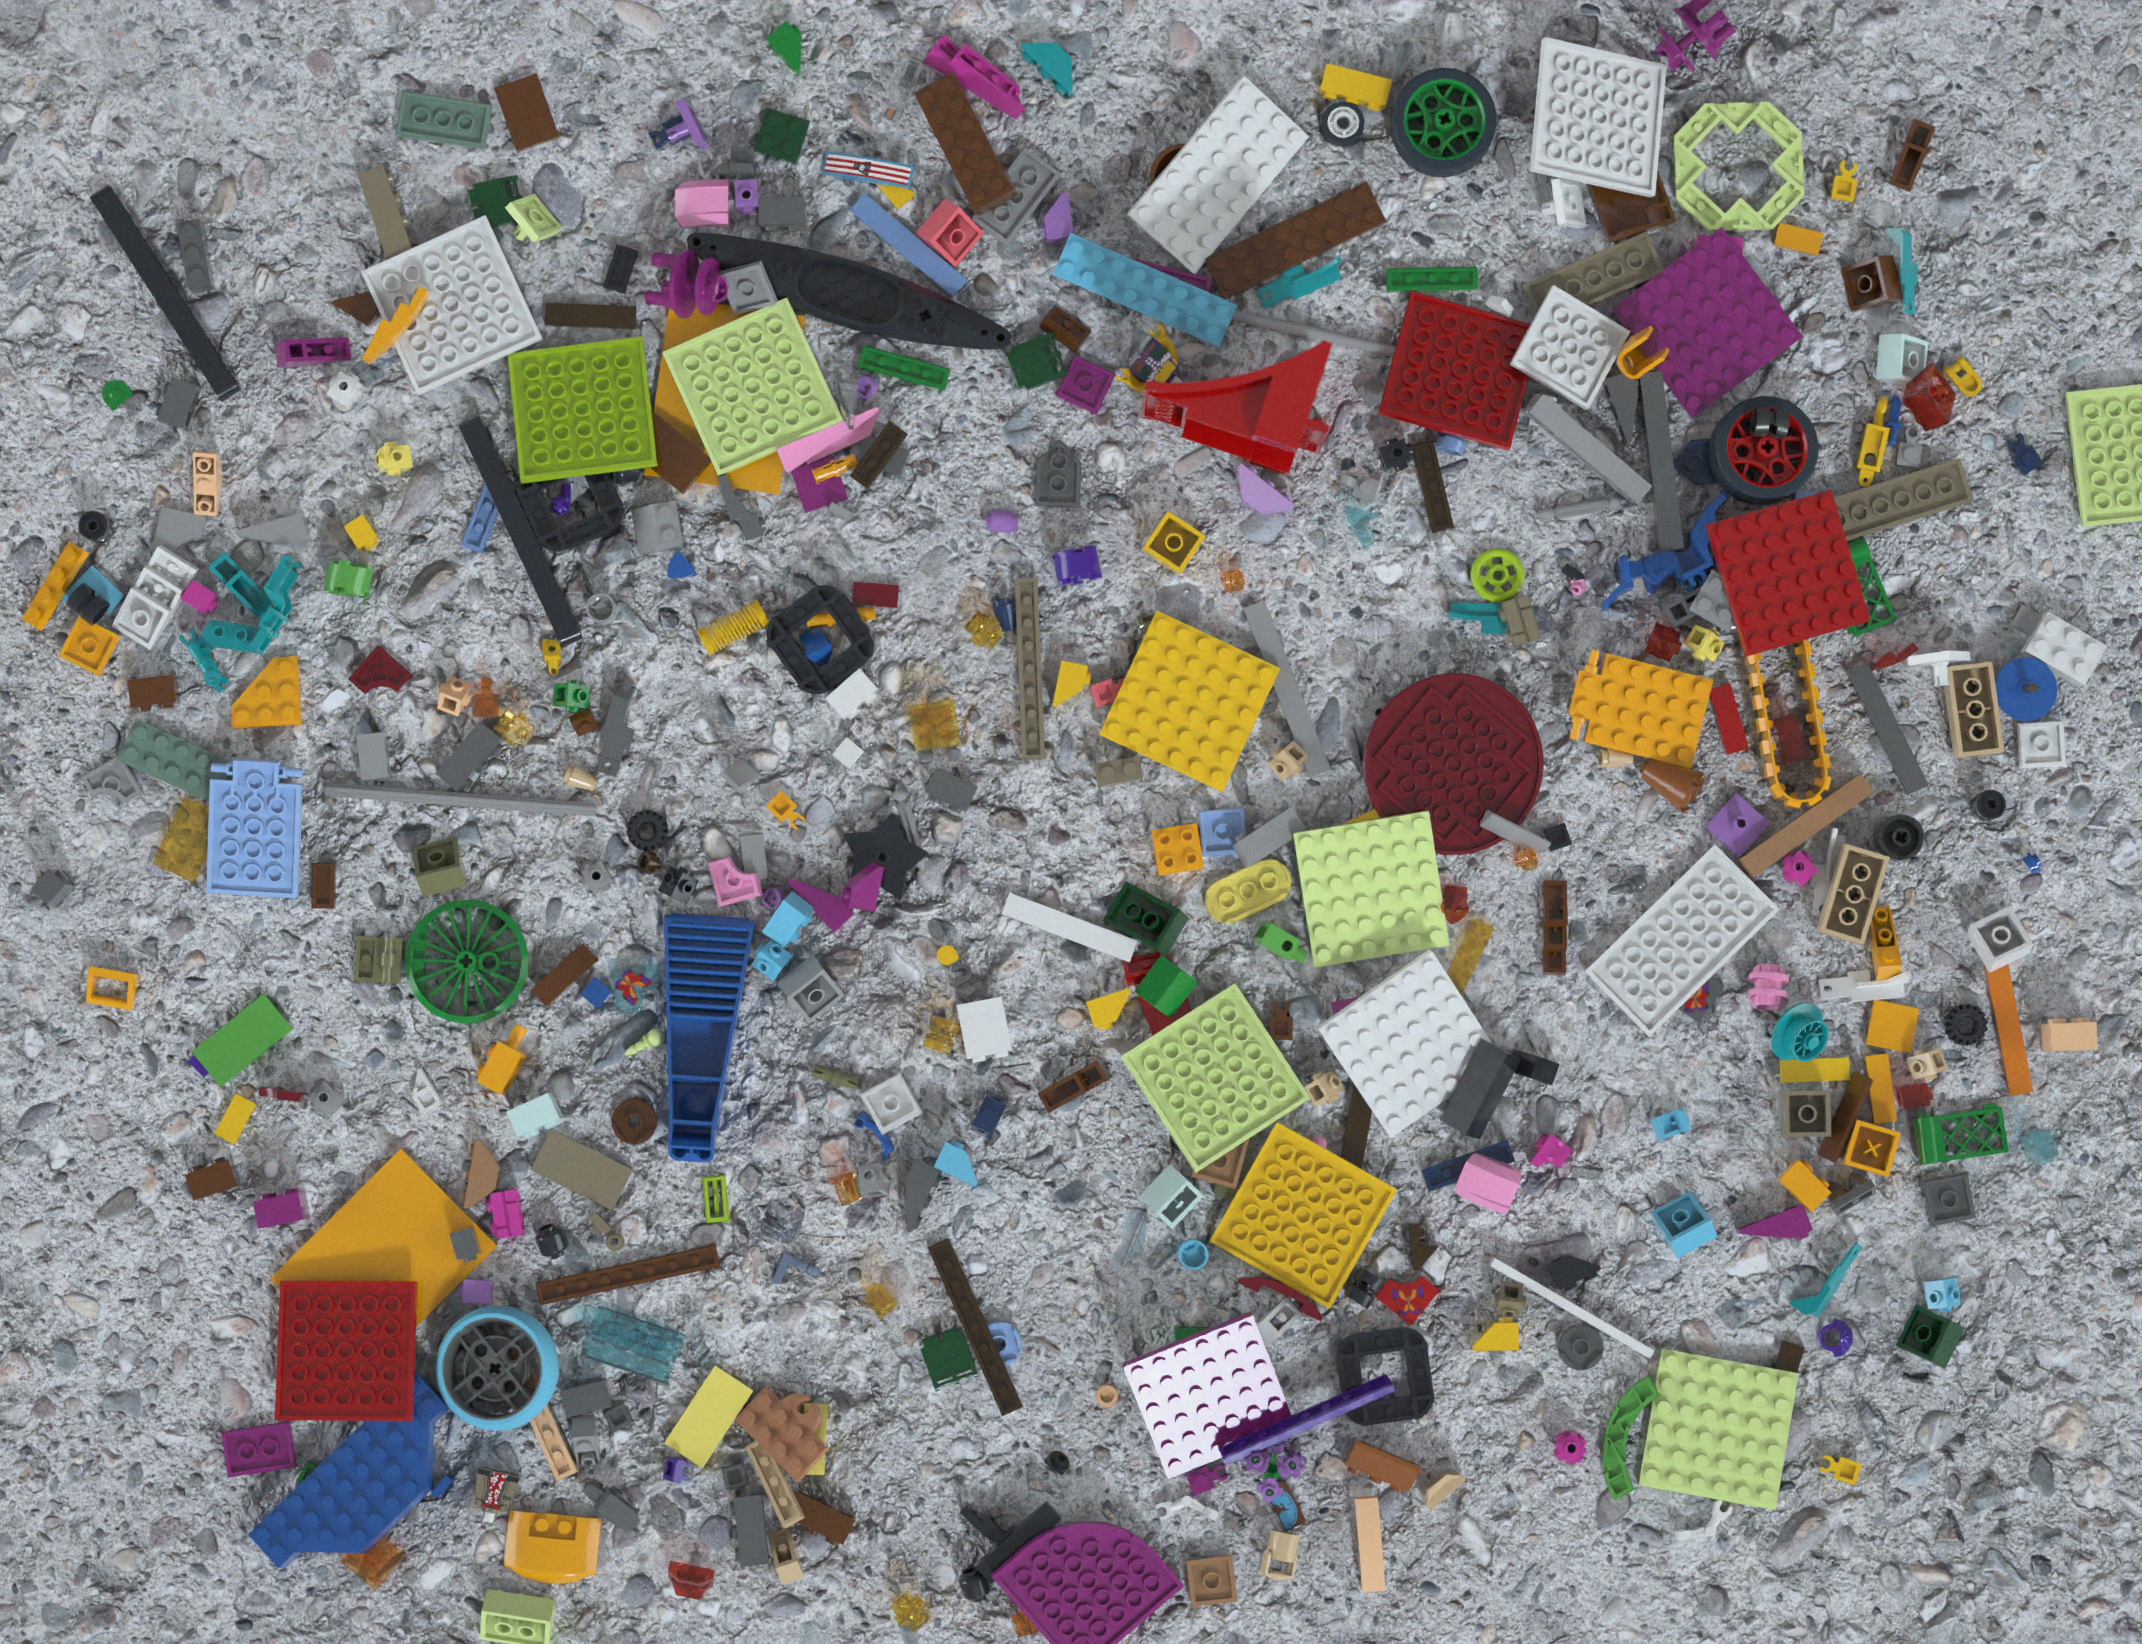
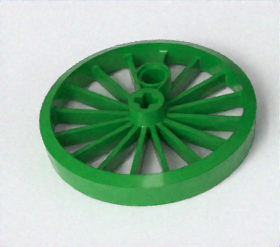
[405,900,529,1023]

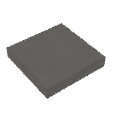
[1921,1173,1976,1226]

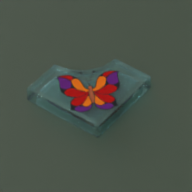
[611,963,660,1015]

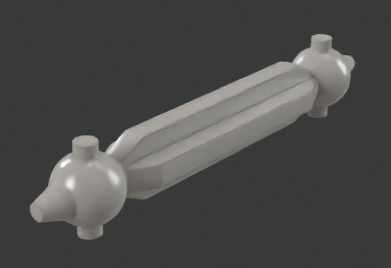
[1536,493,1626,523]
[891,784,928,872]

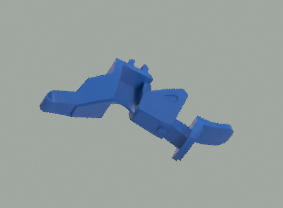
[1602,492,1729,611]

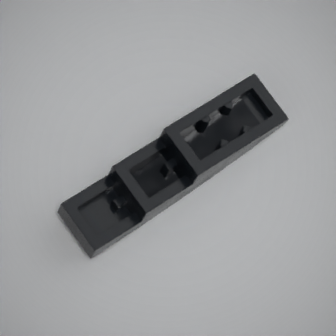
[960,1504,1013,1545]

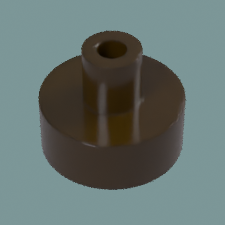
[637,851,662,875]

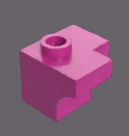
[1529,1134,1572,1168]

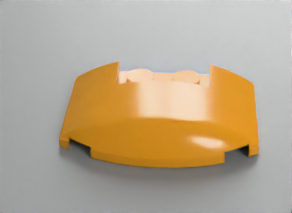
[504,1509,601,1584]

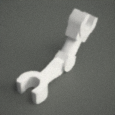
[1155,1495,1219,1521]
[1674,1500,1733,1541]

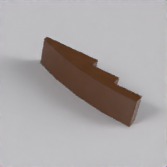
[1542,880,1568,976]

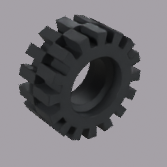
[626,810,669,851]
[1944,1004,1988,1045]

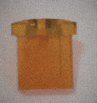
[828,1171,862,1206]

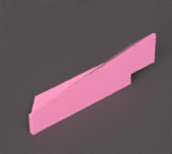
[776,407,880,473]

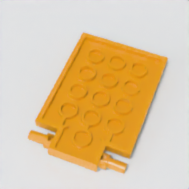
[1568,649,1713,768]

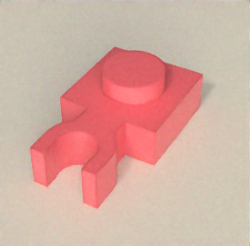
[1088,678,1124,708]

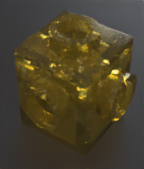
[963,611,1005,650]
[494,710,536,747]
[890,1591,931,1633]

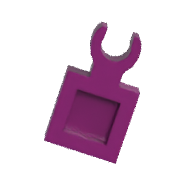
[1185,1464,1228,1496]

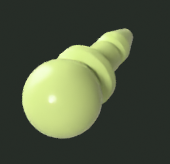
[625,1028,665,1056]

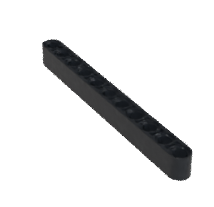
[90,184,241,402]
[458,416,583,648]

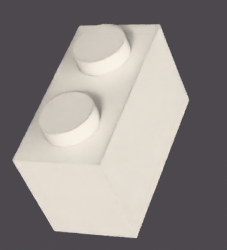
[825,668,878,721]

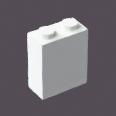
[957,996,1012,1063]

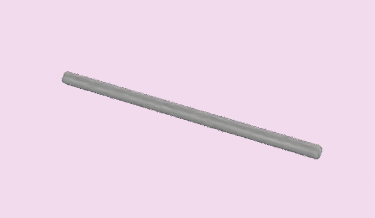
[324,783,597,816]

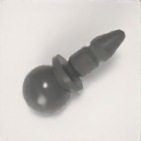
[1607,874,1648,895]

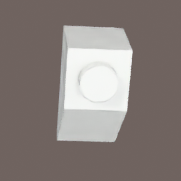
[1256,1297,1301,1348]

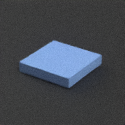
[1199,808,1246,857]

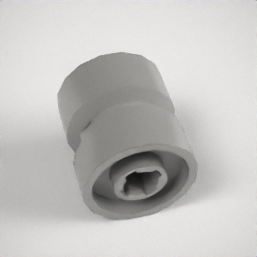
[586,593,618,626]

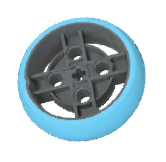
[435,1305,559,1431]

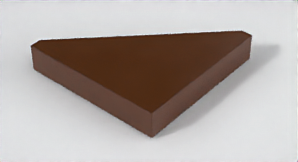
[331,292,378,326]

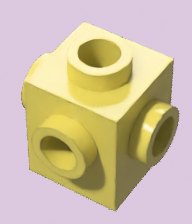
[375,442,413,476]
[1684,625,1725,662]

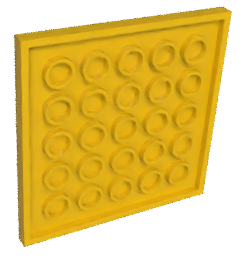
[1099,610,1281,792]
[1209,1121,1397,1309]

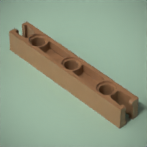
[1737,773,1874,879]

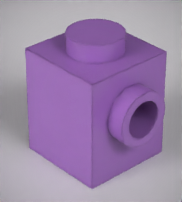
[734,179,759,215]

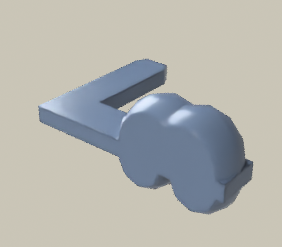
[773,1253,821,1285]

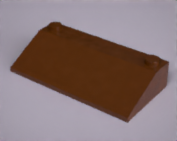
[1588,169,1676,244]

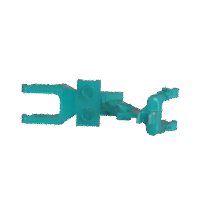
[179,556,302,693]

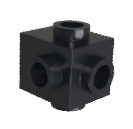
[1377,437,1414,472]
[658,866,699,905]

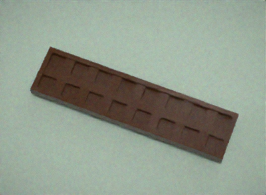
[1205,181,1387,299]

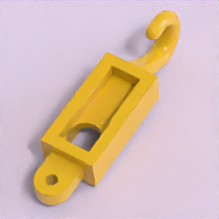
[1855,396,1890,487]

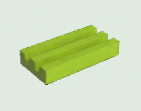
[703,1175,730,1223]

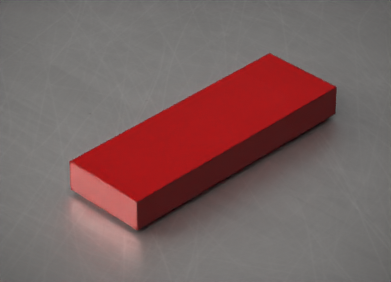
[1709,683,1749,755]

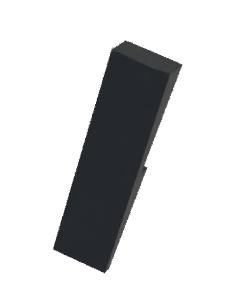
[976,1501,1062,1584]

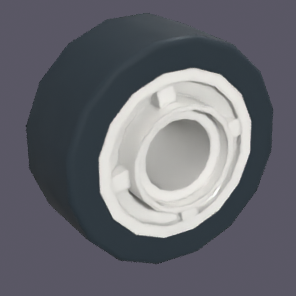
[1321,101,1365,147]

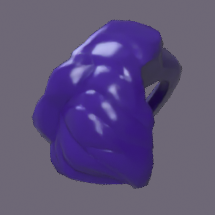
[1818,1318,1853,1357]

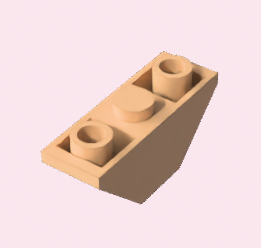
[193,451,222,516]

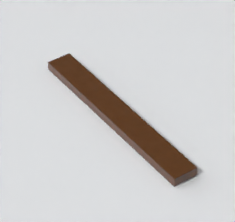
[536,1244,721,1305]

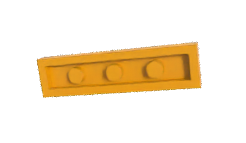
[22,542,89,631]

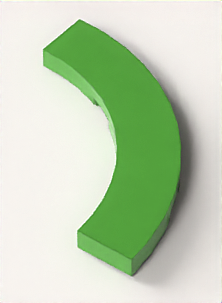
[1602,1375,1660,1501]

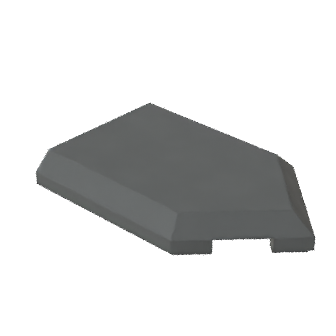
[1035,439,1082,508]

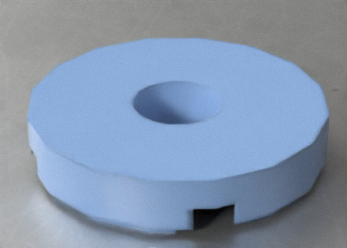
[988,1321,1022,1366]

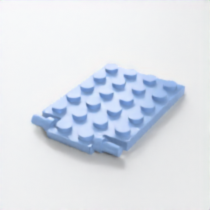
[206,757,304,898]

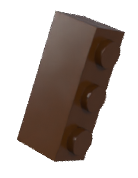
[792,1488,856,1546]

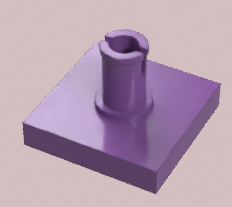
[666,98,711,150]
[1705,793,1770,857]

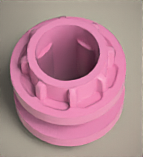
[1747,964,1789,1010]

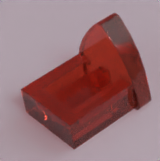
[1441,885,1469,924]

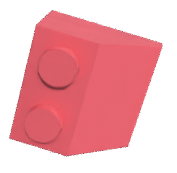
[916,198,984,268]

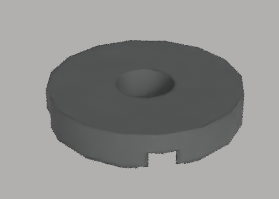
[1558,1324,1604,1370]

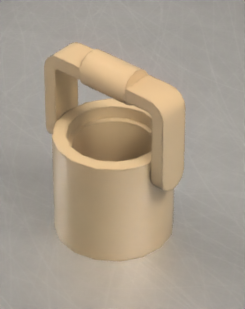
[1260,1529,1300,1581]

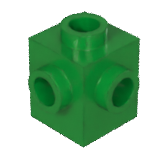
[552,680,590,713]

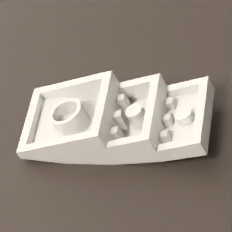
[112,545,199,650]

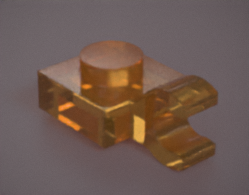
[475,678,499,717]

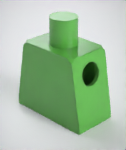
[1252,921,1307,963]

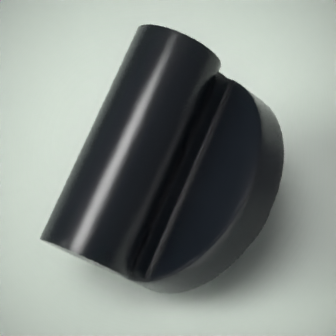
[1044,1451,1070,1476]

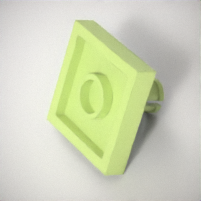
[505,194,563,243]

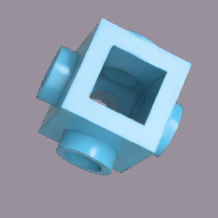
[752,939,793,981]
[1924,1277,1960,1313]

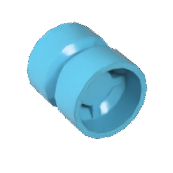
[1178,1239,1209,1270]

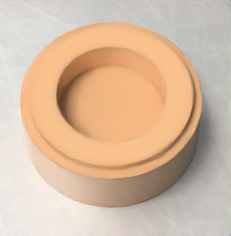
[1095,1384,1118,1407]

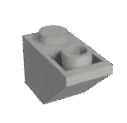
[572,1414,601,1468]

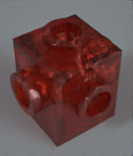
[1644,622,1682,662]

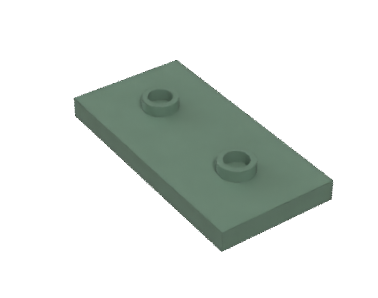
[395,91,493,150]

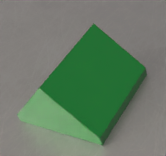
[1134,954,1198,1018]

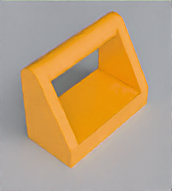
[86,966,139,1010]

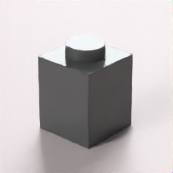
[449,1226,482,1263]

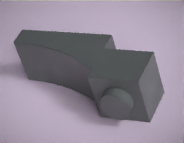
[718,474,767,540]

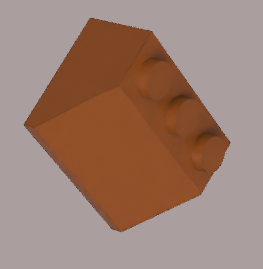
[1344,1438,1421,1493]

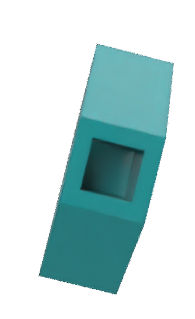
[1020,42,1072,97]

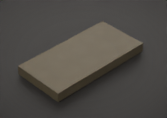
[530,1129,634,1211]

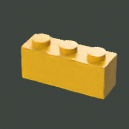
[1319,63,1392,112]

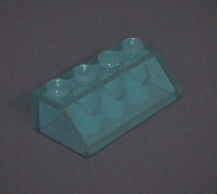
[580,1306,685,1385]

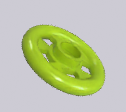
[1471,548,1525,602]

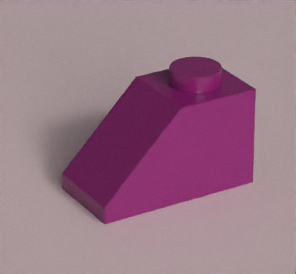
[842,862,884,912]

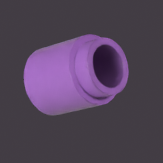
[986,509,1019,533]

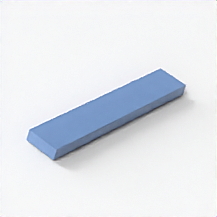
[850,193,968,298]

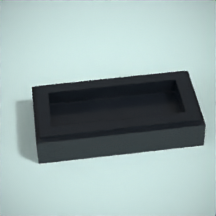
[603,244,639,295]

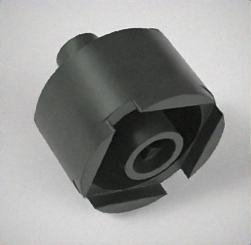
[1873,814,1924,861]

